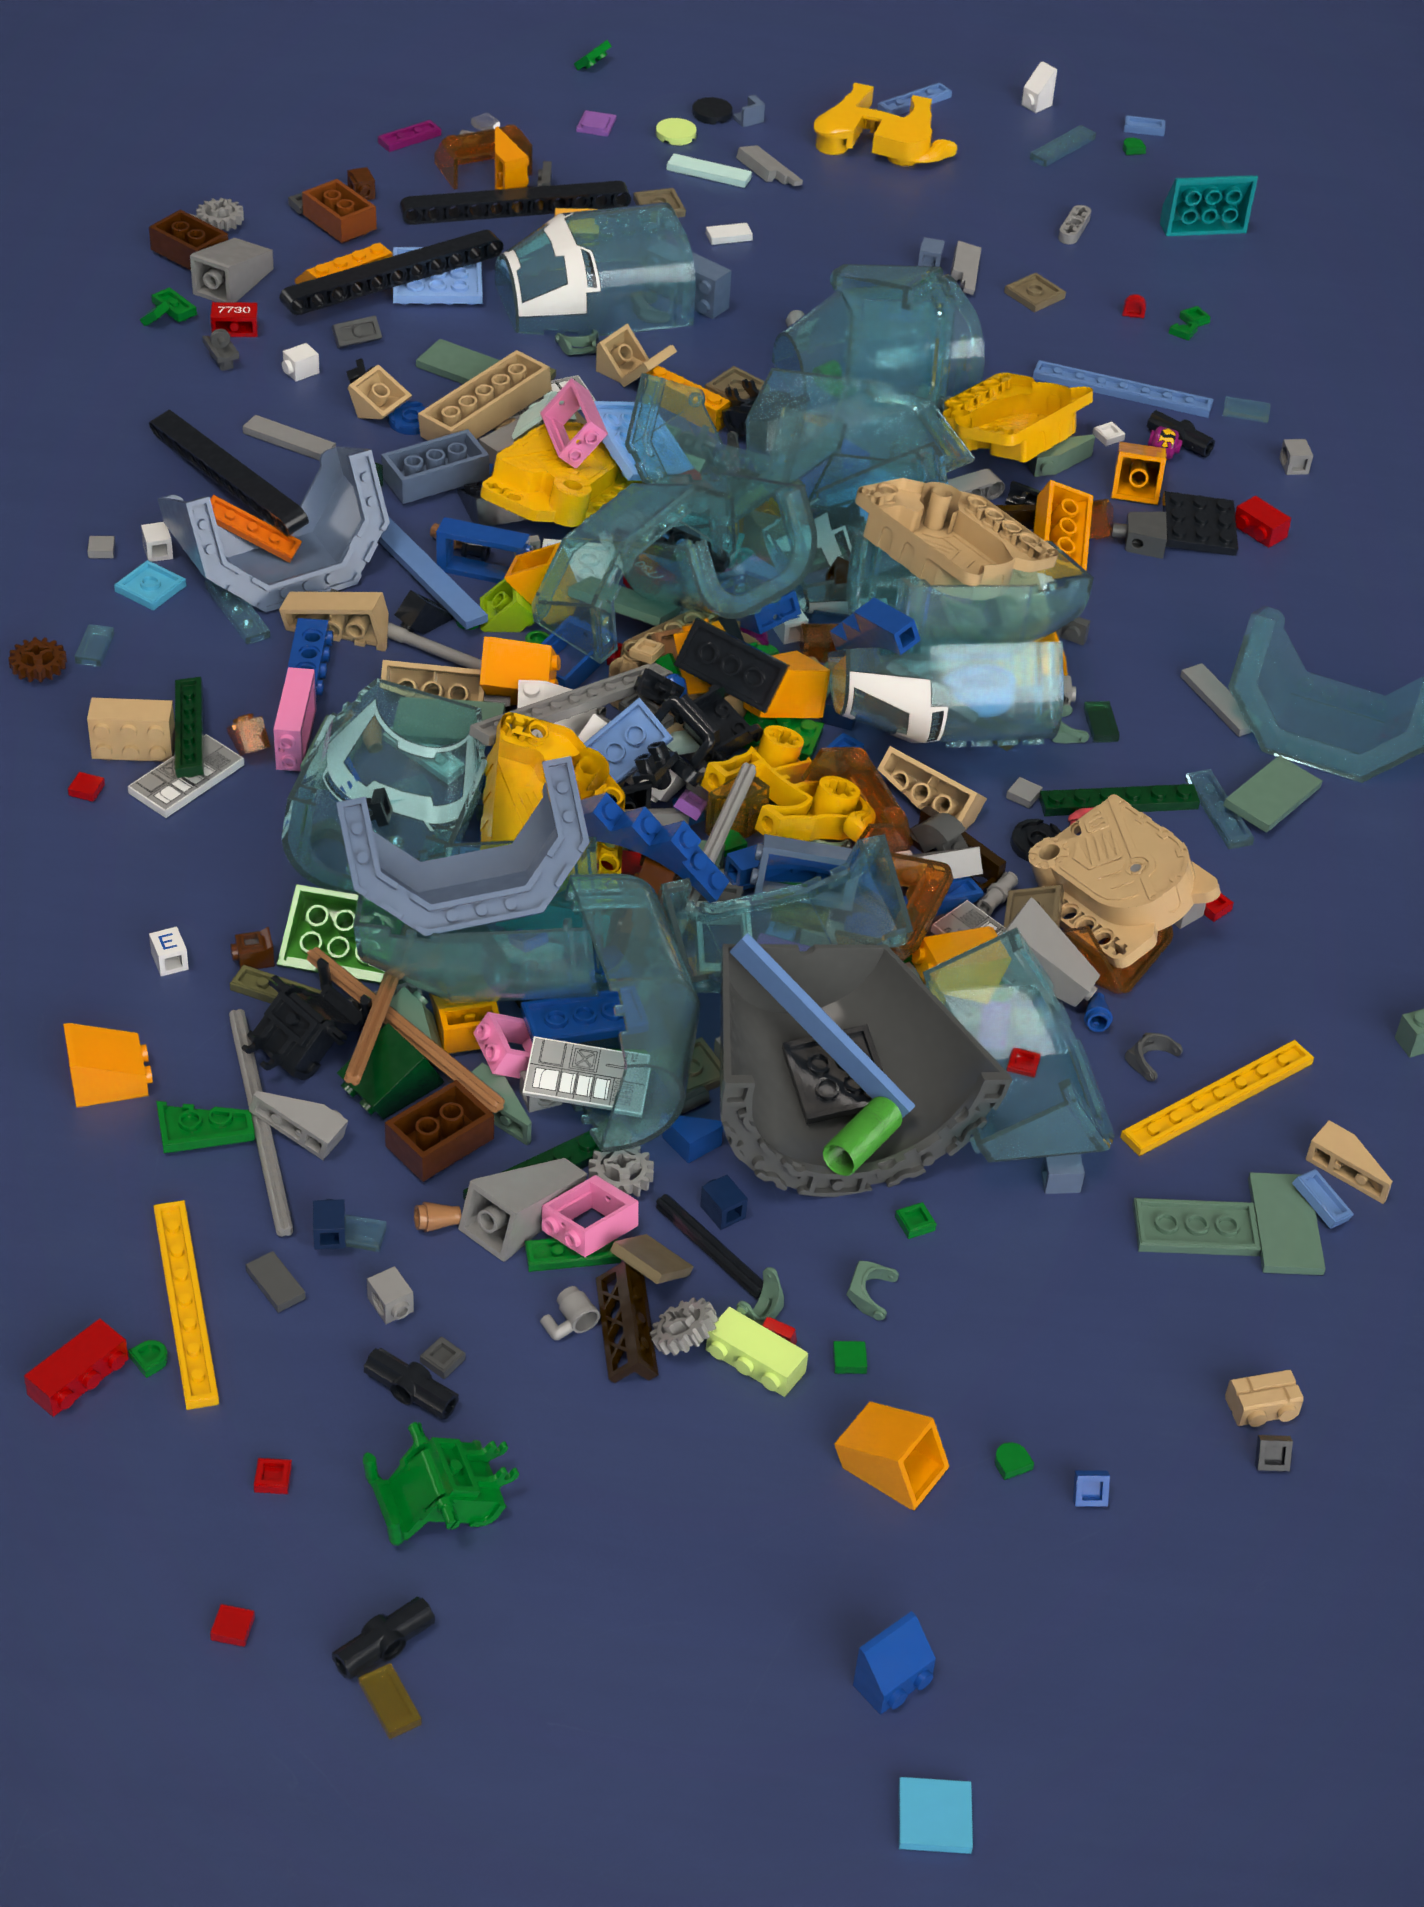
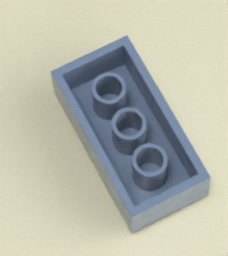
[644,238,732,319]
[381,429,489,504]

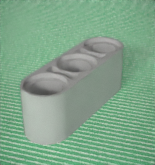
[941,469,1005,501]

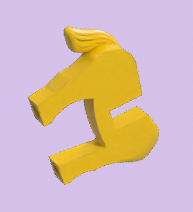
[814,83,957,166]
[701,725,876,844]

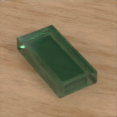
[1083,701,1120,742]

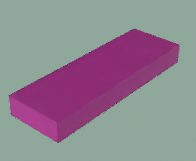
[378,120,441,152]

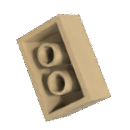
[87,698,175,762]

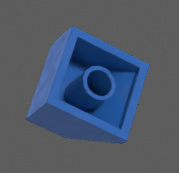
[853,1611,936,1715]

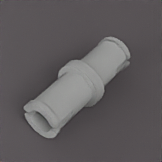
[977,871,1018,915]

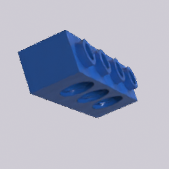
[284,618,333,705]

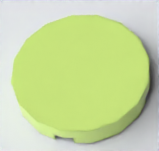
[656,118,697,146]

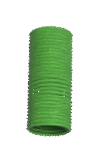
[823,1096,902,1176]

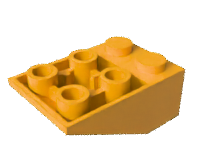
[495,127,529,190]
[429,982,499,1053]

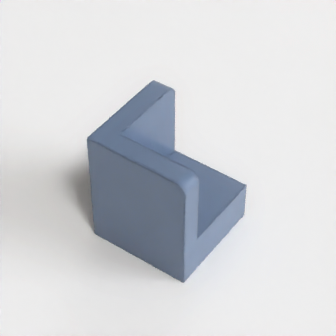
[734,95,765,127]
[918,237,945,273]
[1041,1151,1085,1194]

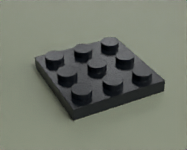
[1162,491,1238,556]
[782,1024,884,1125]

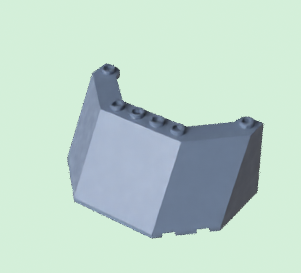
[157,446,390,612]
[336,756,590,937]

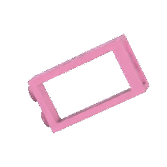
[540,378,608,469]
[273,667,317,772]

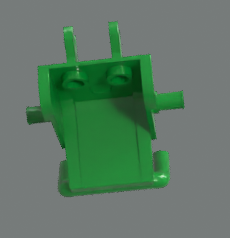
[363,1422,519,1546]

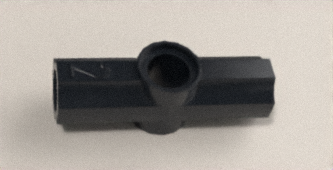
[1146,410,1215,458]
[364,1348,459,1419]
[332,1597,435,1680]

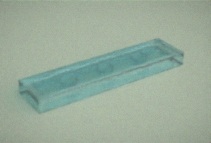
[1030,125,1096,167]
[205,580,270,645]
[1185,769,1254,849]

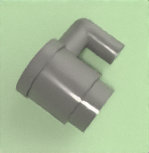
[540,1286,600,1341]

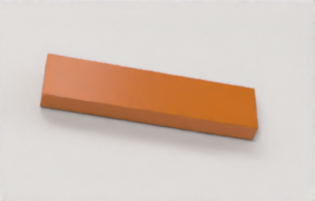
[210,495,302,563]

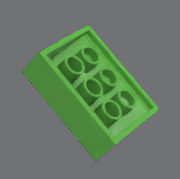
[277,884,404,984]

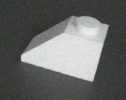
[1021,62,1057,113]

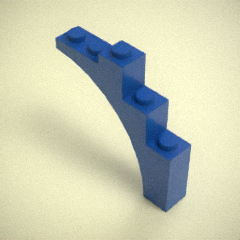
[830,597,921,698]
[581,792,730,903]
[724,843,903,926]

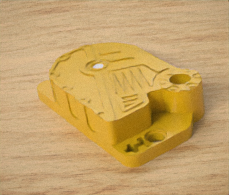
[943,373,1093,462]
[480,422,653,527]
[480,712,625,903]

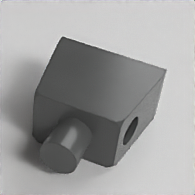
[1111,512,1167,559]

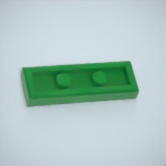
[525,1238,621,1272]

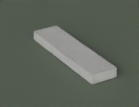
[243,415,336,461]
[1180,663,1261,737]

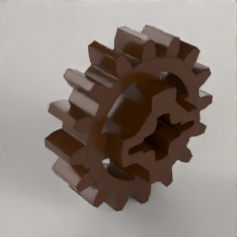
[8,637,67,682]

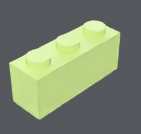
[706,1307,808,1397]

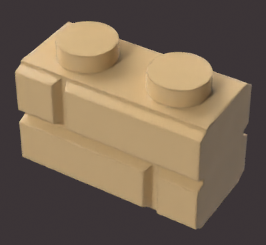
[1225,1370,1304,1427]

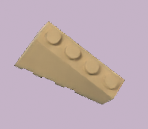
[279,592,389,652]
[380,660,486,702]
[877,746,987,829]

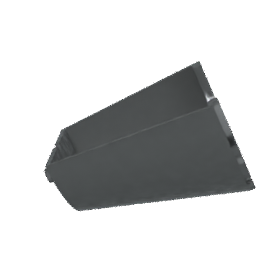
[720,944,1012,1197]

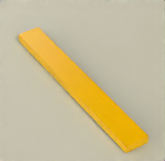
[1120,1040,1314,1157]
[153,1200,219,1410]

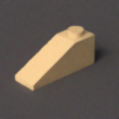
[1306,1120,1393,1204]

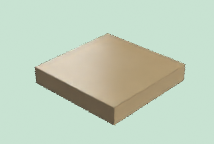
[620,345,677,387]

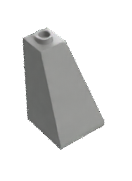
[999,897,1101,1007]
[458,1158,587,1262]

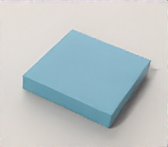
[114,560,187,611]
[899,1777,973,1854]

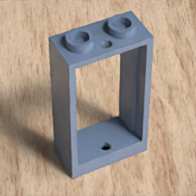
[750,834,863,912]

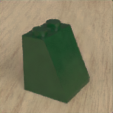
[337,1023,444,1120]

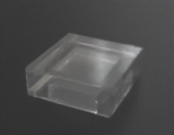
[471,112,500,134]

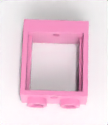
[473,1012,532,1079]
[542,1175,639,1257]

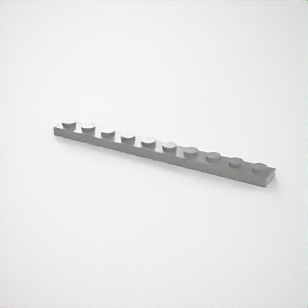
[469,662,673,746]

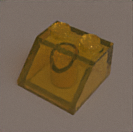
[705,776,770,838]

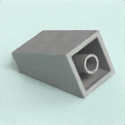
[190,238,274,302]

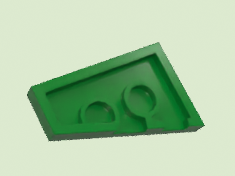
[156,1101,255,1153]

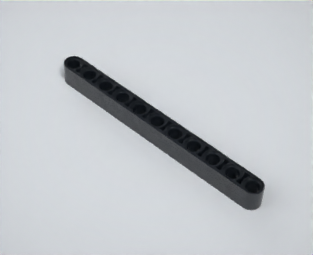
[400,181,631,225]
[279,229,504,315]
[149,410,309,536]

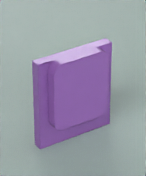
[576,110,617,137]

